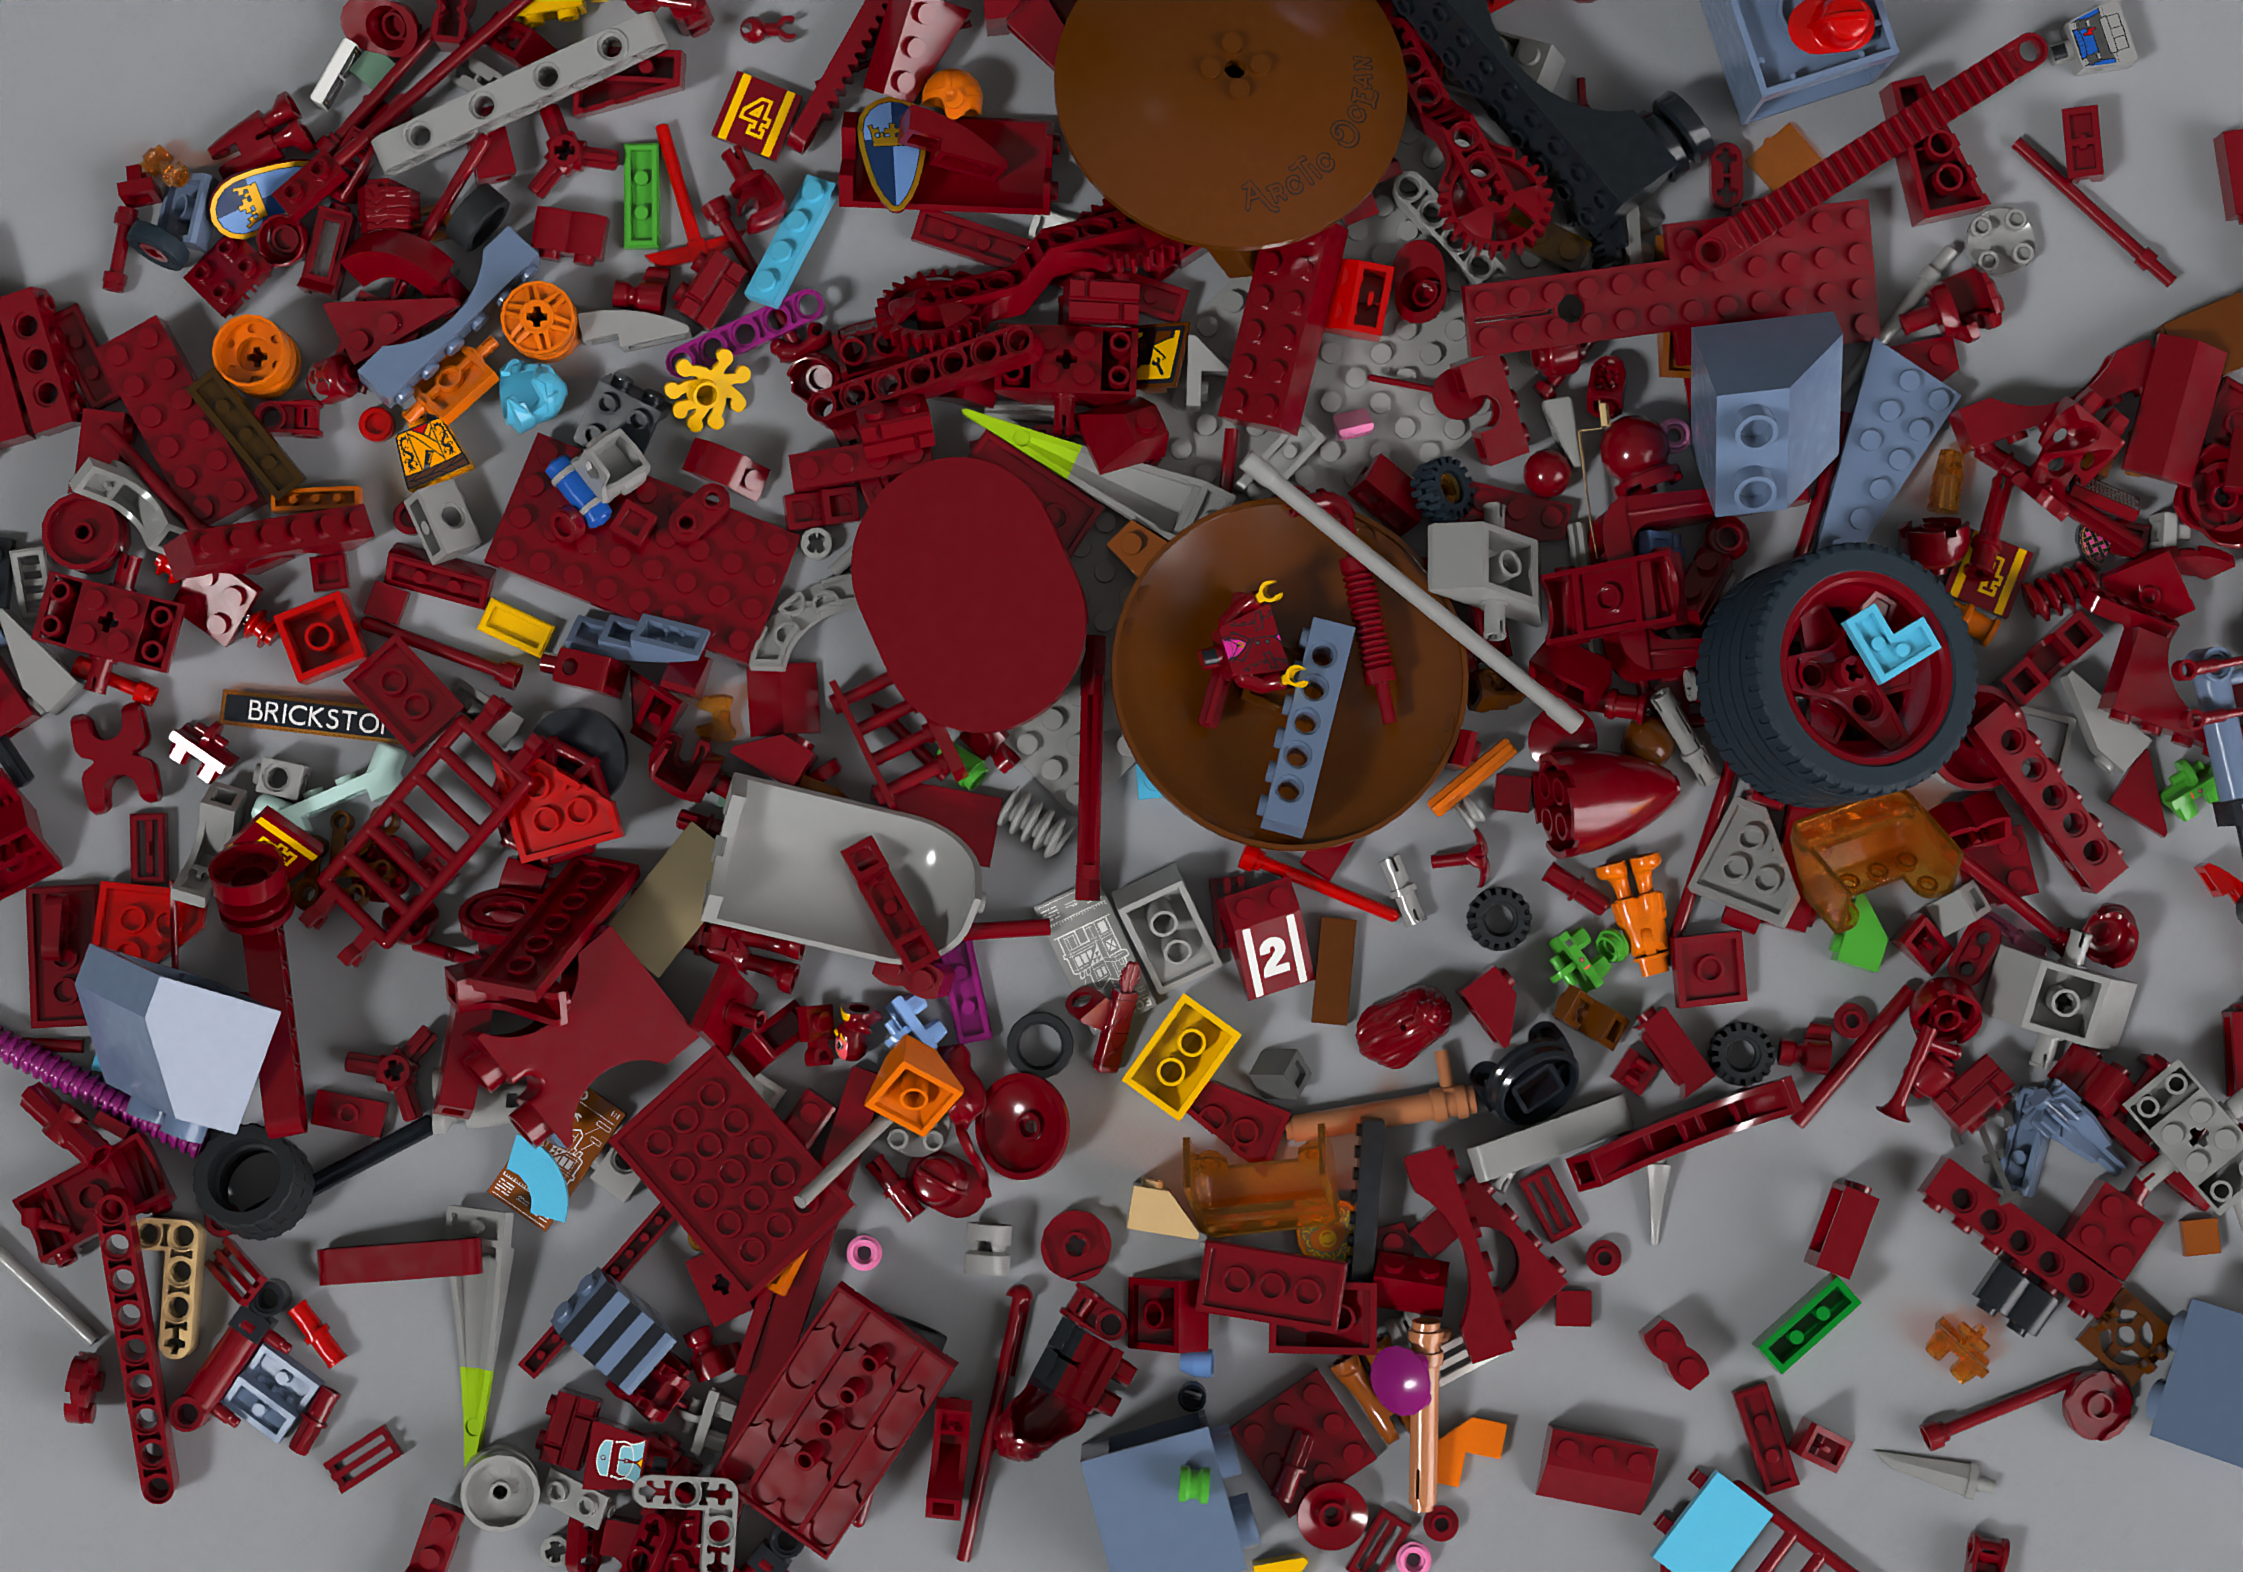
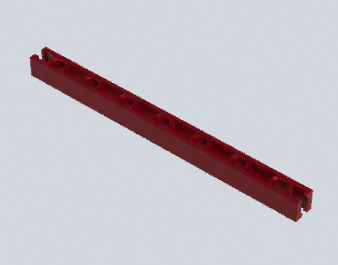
[707,1065,878,1554]

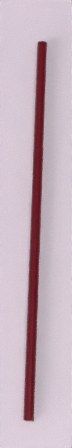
[1668,411,1851,945]

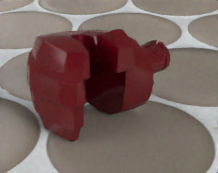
[1898,267,2005,344]
[648,731,732,803]

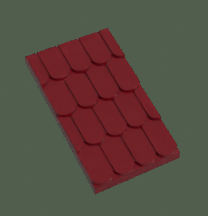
[710,1281,959,1560]

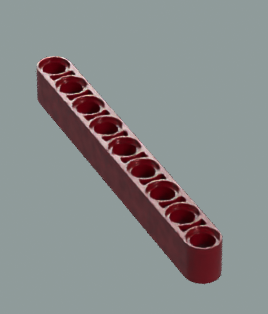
[95,1187,179,1504]

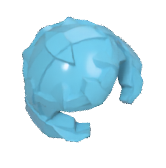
[498,358,568,434]

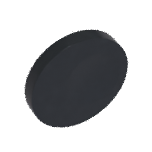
[531,707,629,797]

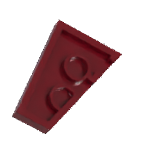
[1459,481,1572,543]
[1186,1079,1291,1178]

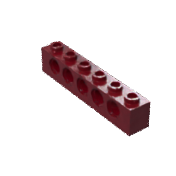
[1966,700,2129,894]
[1917,1156,2123,1319]

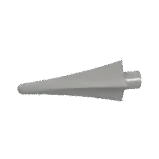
[1644,1159,1671,1246]

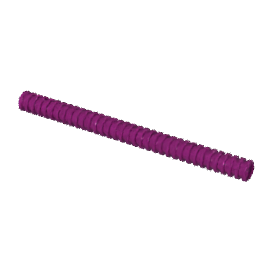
[0,1025,210,1159]

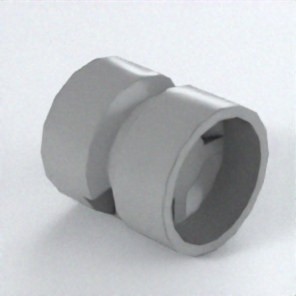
[964,1222,1013,1276]

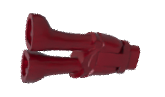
[683,921,806,995]

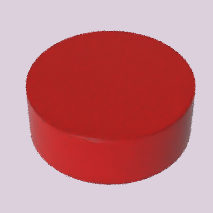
[358,406,396,443]

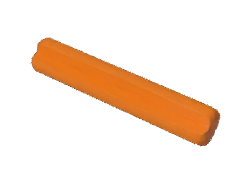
[1427,738,1517,817]

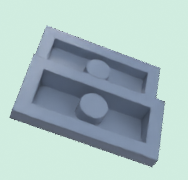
[221,1342,325,1444]

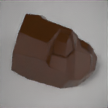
[1467,668,1526,713]

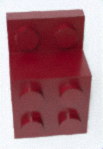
[0,768,63,901]

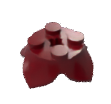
[2173,443,2243,549]

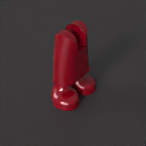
[208,91,318,180]

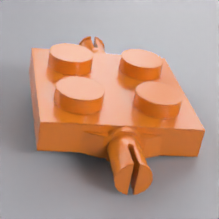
[401,335,500,426]

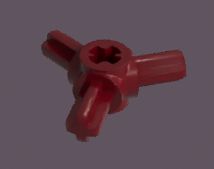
[528,104,619,199]
[344,1025,438,1122]

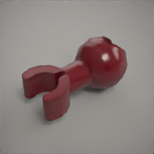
[740,15,796,44]

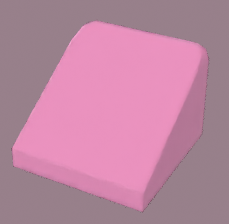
[1333,408,1374,441]

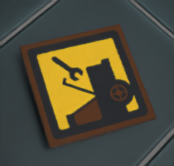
[1131,322,1191,394]

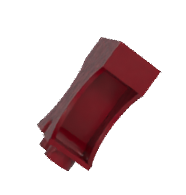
[463,925,699,1149]

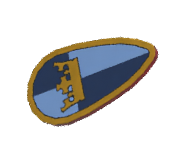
[857,96,926,214]
[208,159,310,239]

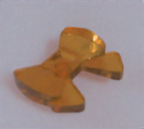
[694,694,737,742]

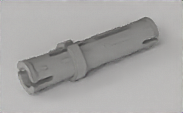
[1650,687,1721,787]

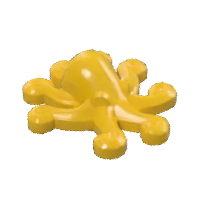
[664,348,751,433]

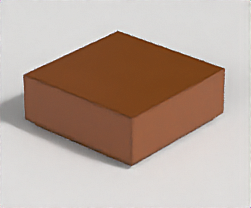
[2179,1217,2221,1257]

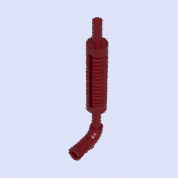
[1286,488,1397,725]

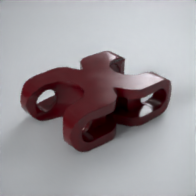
[70,701,163,816]

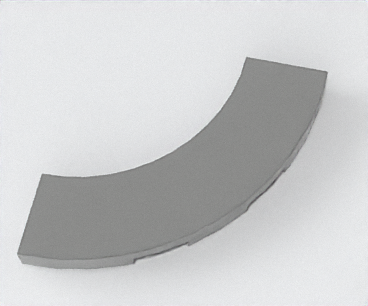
[749,573,860,672]

